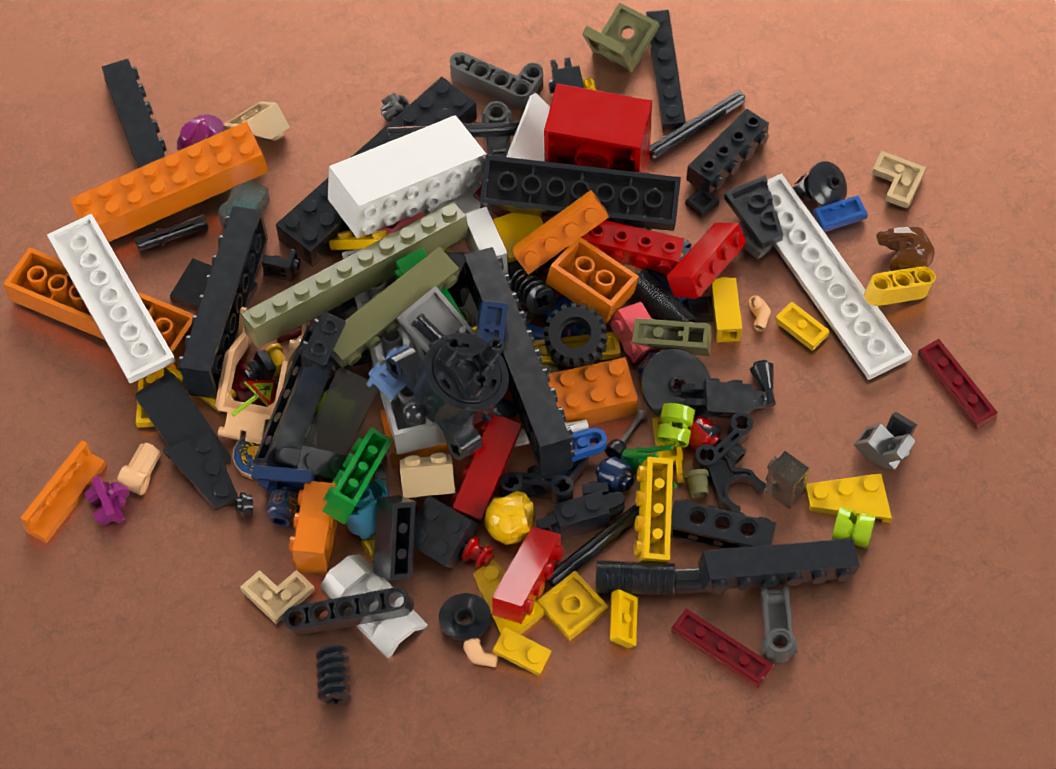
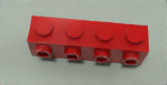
[583,220,684,274]
[667,223,746,299]
[451,415,523,521]
[492,526,564,624]

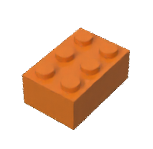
[546,238,639,324]
[289,481,338,576]

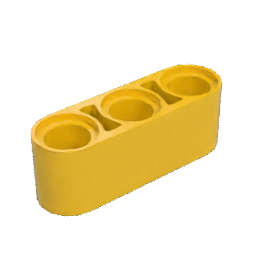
[864,266,936,306]

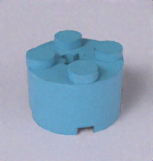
[346,479,390,539]

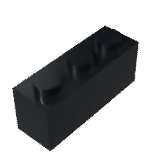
[373,495,416,581]

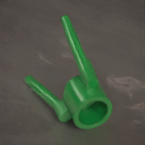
[621,445,677,488]

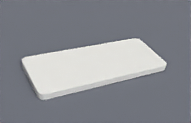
[506,93,550,161]

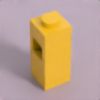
[710,277,742,343]

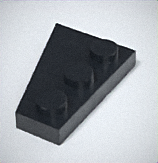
[724,175,783,249]
[163,431,238,510]

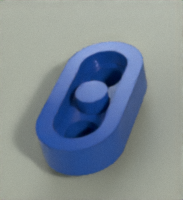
[571,428,607,461]

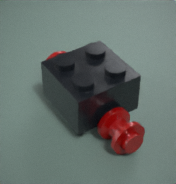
[408,496,495,569]

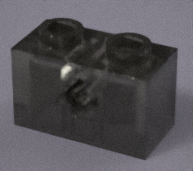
[765,451,809,509]

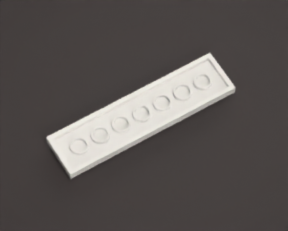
[47,214,176,384]

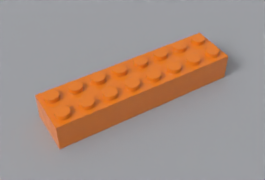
[69,121,269,242]
[3,247,194,370]

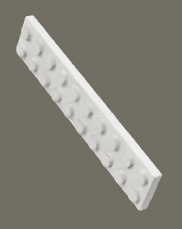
[767,173,912,380]

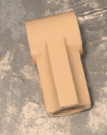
[117,443,161,495]

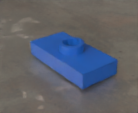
[813,195,868,232]

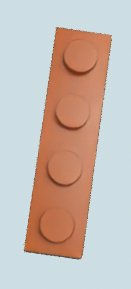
[512,190,609,275]

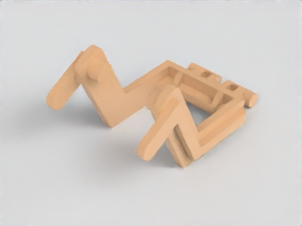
[215,307,310,444]

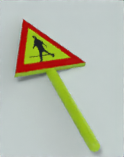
[231,380,277,417]

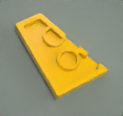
[805,473,892,523]
[473,559,545,635]

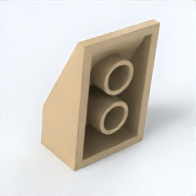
[399,453,455,498]

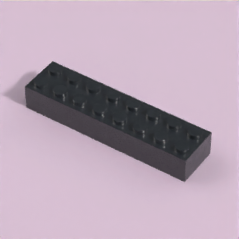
[480,155,681,231]
[178,206,268,399]

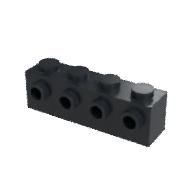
[686,108,769,193]

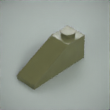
[632,318,712,356]

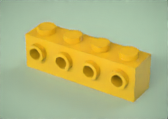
[634,457,673,563]

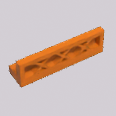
[20,440,107,544]

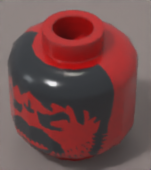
[688,416,721,450]

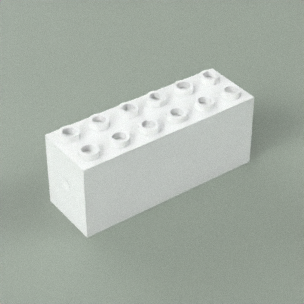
[328,115,486,238]

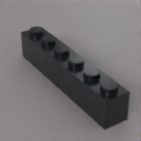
[101,58,167,168]
[253,325,335,468]
[697,538,860,592]

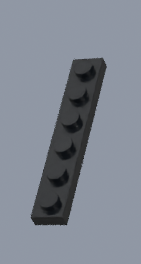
[646,10,686,130]

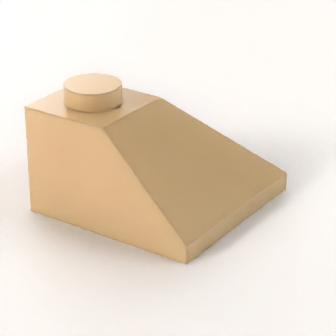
[223,101,290,141]

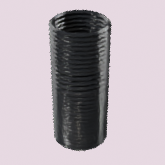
[631,270,697,323]
[595,560,675,596]

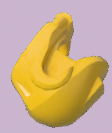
[485,491,536,545]

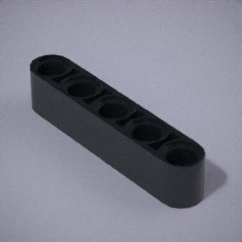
[283,587,414,635]

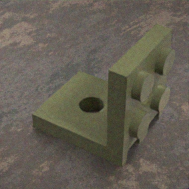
[582,2,660,73]

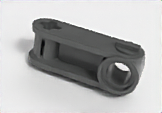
[481,101,512,157]
[761,586,798,663]

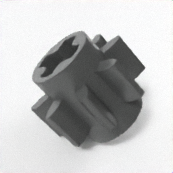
[381,93,409,122]

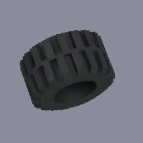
[544,303,607,369]

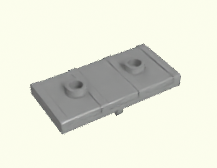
[396,286,476,353]

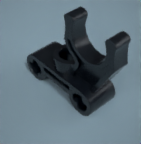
[692,412,766,512]
[500,457,589,505]

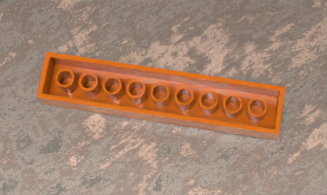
[380,357,638,468]

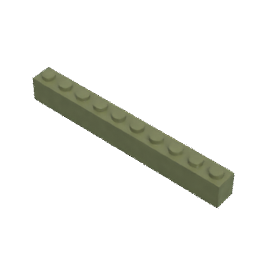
[241,202,469,348]

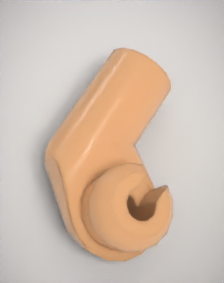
[748,295,771,332]
[464,638,498,668]

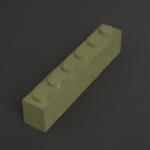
[331,247,459,368]

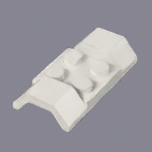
[320,554,428,659]

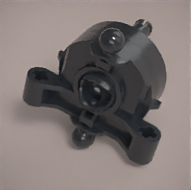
[386,333,509,460]

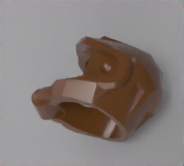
[876,227,935,271]

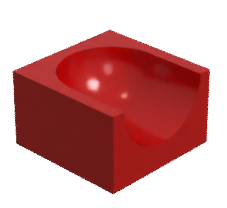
[544,84,652,173]

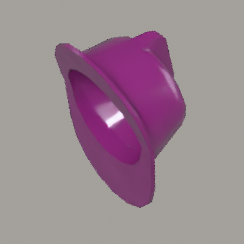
[177,114,224,151]

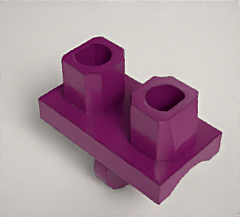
[85,476,130,525]

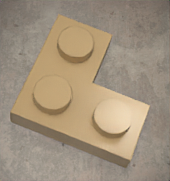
[872,151,926,209]
[240,570,315,625]

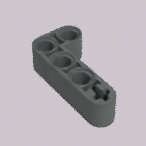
[450,52,544,110]

